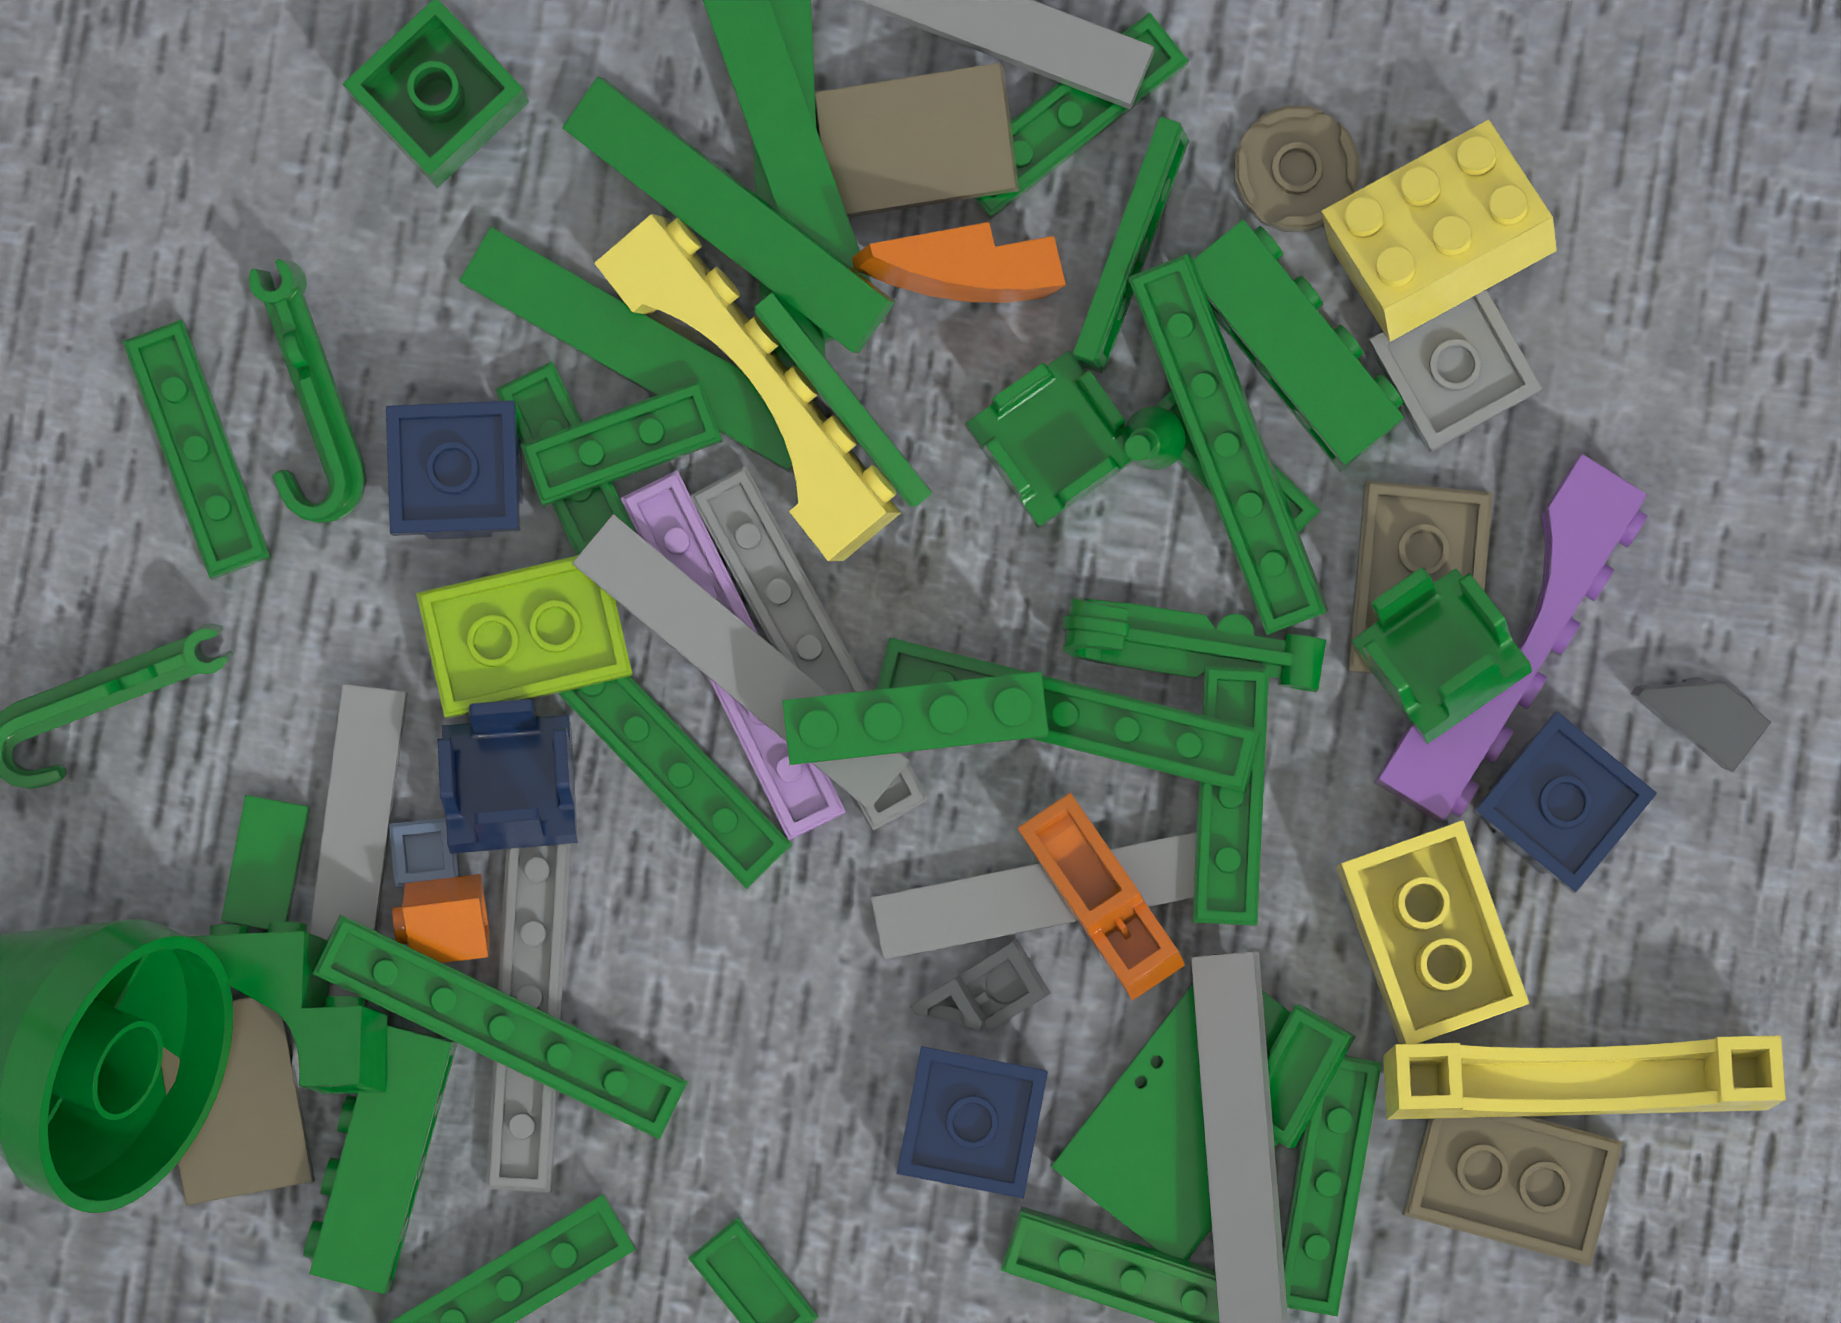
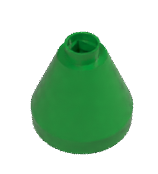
[0,919,233,1213]

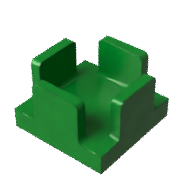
[965,350,1133,529]
[1351,568,1533,744]

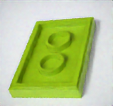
[416,555,633,719]

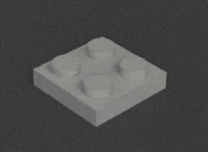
[1367,289,1542,453]

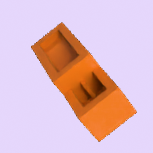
[852,222,1066,303]
[1017,792,1185,1001]

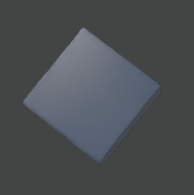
[389,818,460,888]

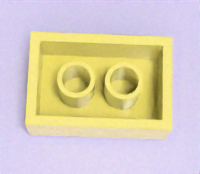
[1321,119,1557,342]
[1335,820,1530,1044]

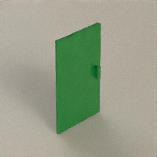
[1050,954,1291,1260]

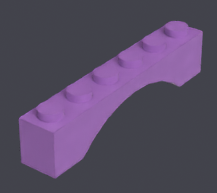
[1374,454,1648,823]

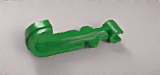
[248,259,367,523]
[1061,597,1326,692]
[0,623,233,789]

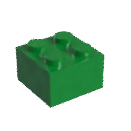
[343,0,529,188]

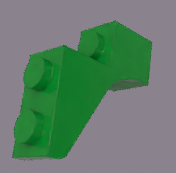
[189,921,387,1094]

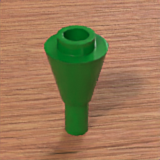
[1123,406,1186,470]

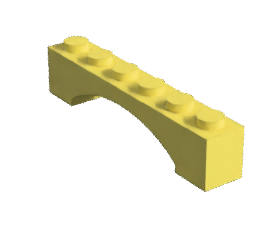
[594,214,901,561]
[1383,1035,1786,1120]

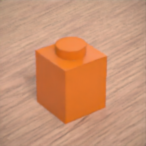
[392,874,490,963]

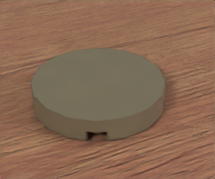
[1234,106,1360,232]

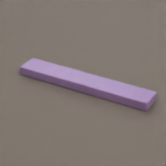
[620,470,846,841]

